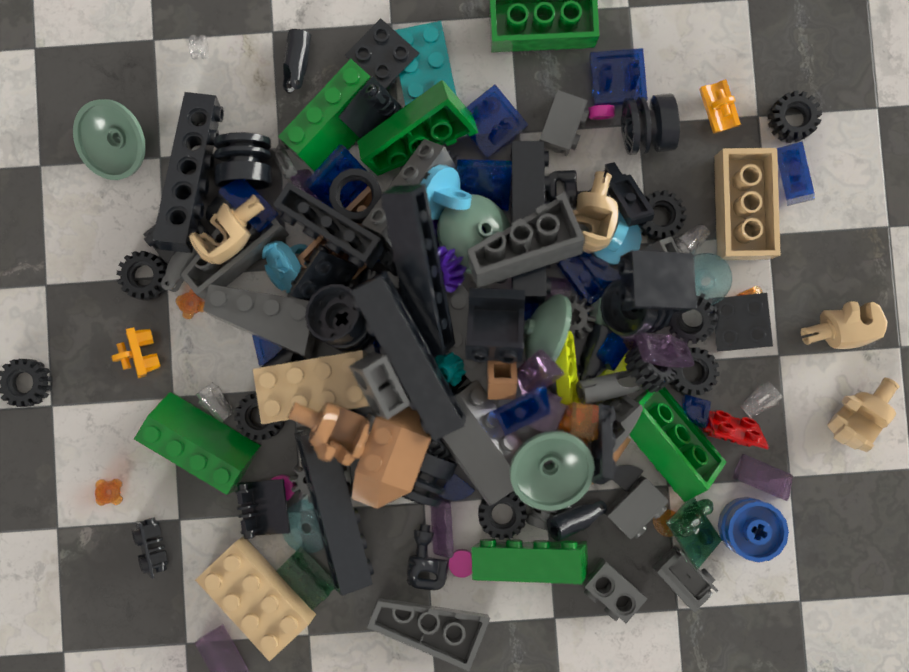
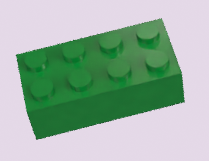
[489,0,600,53]

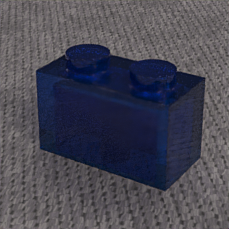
[777,141,815,206]

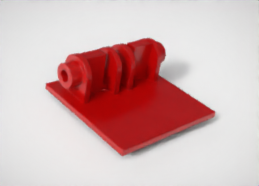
[703,410,769,449]

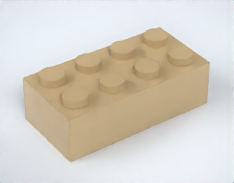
[714,148,780,260]
[253,350,369,424]
[195,536,316,661]

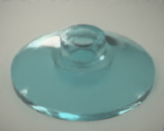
[694,253,732,304]
[283,499,324,553]

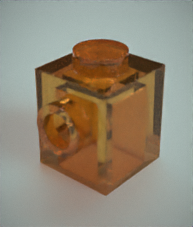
[559,402,599,446]

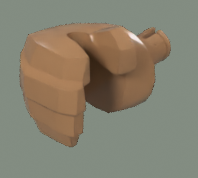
[288,402,369,466]

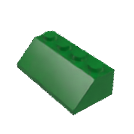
[278,59,370,179]
[629,387,727,502]
[134,392,262,495]

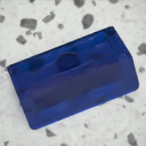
[218,179,278,233]
[494,385,551,436]

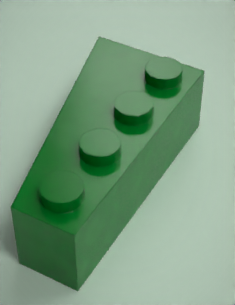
[357,80,479,176]
[472,539,588,584]

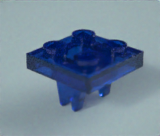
[589,48,648,106]
[466,84,528,159]
[304,144,368,209]
[457,159,512,210]

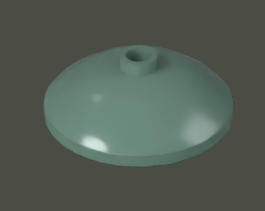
[73,99,145,180]
[437,195,511,274]
[523,294,572,374]
[510,431,594,511]

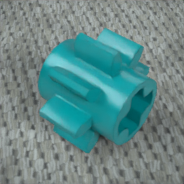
[435,352,466,386]

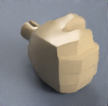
[573,171,618,253]
[189,195,265,265]
[801,302,887,349]
[827,377,900,452]

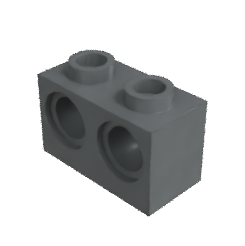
[349,352,410,420]
[582,558,647,624]

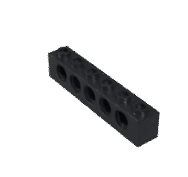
[152,92,224,253]

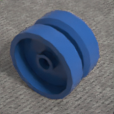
[718,497,789,563]

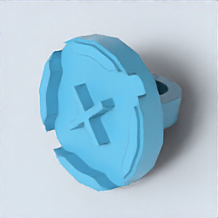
[420,165,472,220]
[593,212,642,265]
[262,240,308,293]

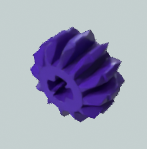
[438,245,467,292]

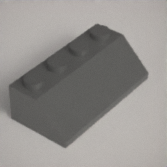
[440,379,523,506]

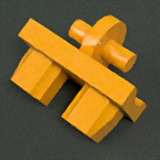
[699,79,741,134]
[111,327,160,378]

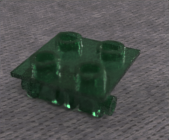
[666,498,722,570]
[276,546,335,611]

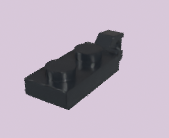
[603,162,655,227]
[591,404,616,485]

